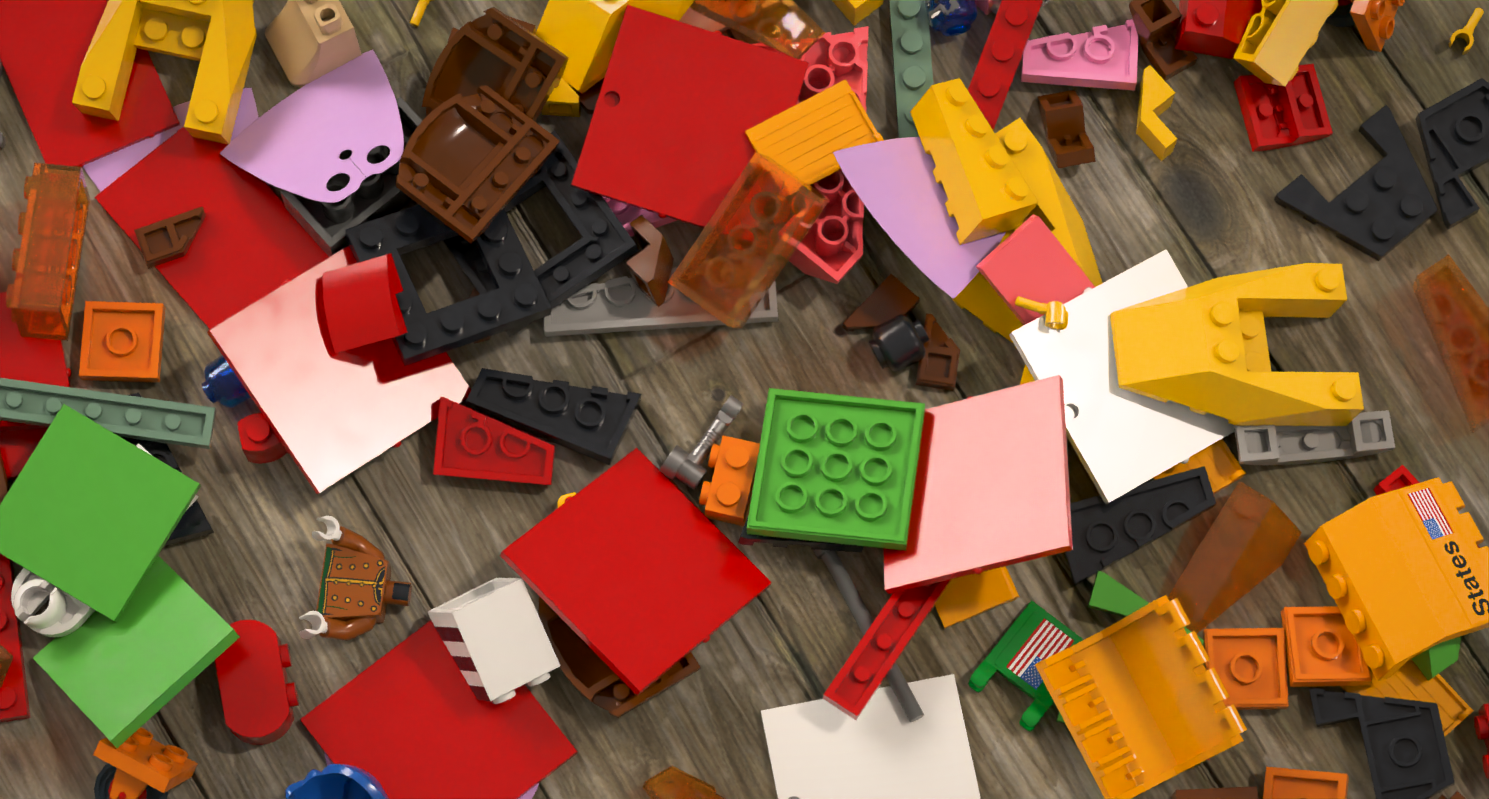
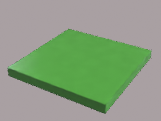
[747,388,925,551]
[0,404,201,623]
[33,556,240,748]

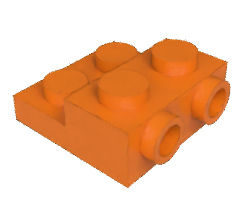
[699,435,760,526]

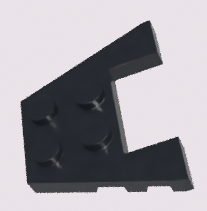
[1415,78,1489,229]
[1274,105,1438,261]
[1309,688,1455,799]

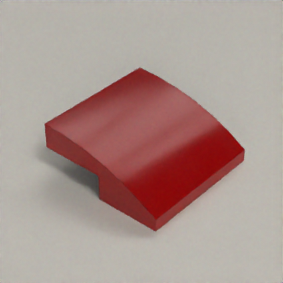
[1234,64,1333,152]
[323,253,408,353]

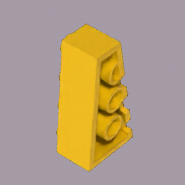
[1233,0,1338,87]
[910,78,1039,245]

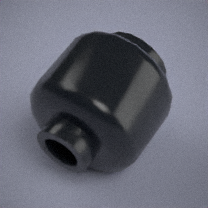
[869,314,930,372]

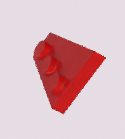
[433,396,556,485]

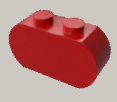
[215,620,299,745]

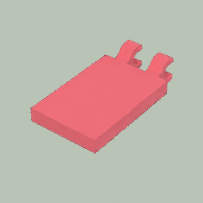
[976,214,1095,326]

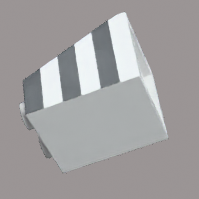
[427,578,560,704]

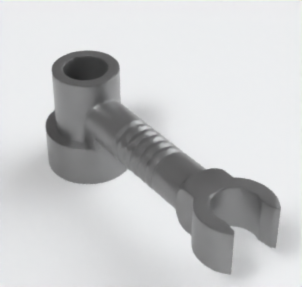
[659,395,744,489]

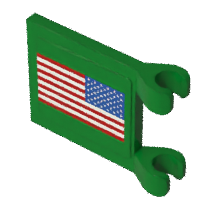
[968,600,1084,732]

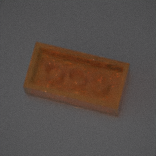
[668,152,829,329]
[6,163,90,341]

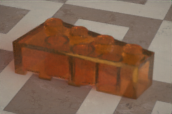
[1413,254,1489,433]

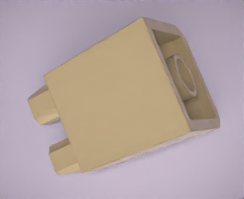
[265,0,362,88]

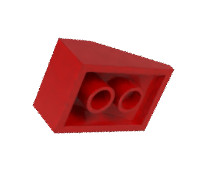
[1175,0,1263,60]

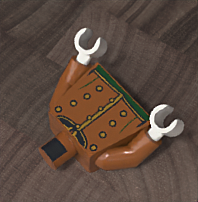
[299,516,412,641]

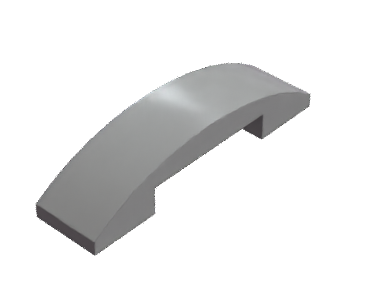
[1234,410,1395,465]

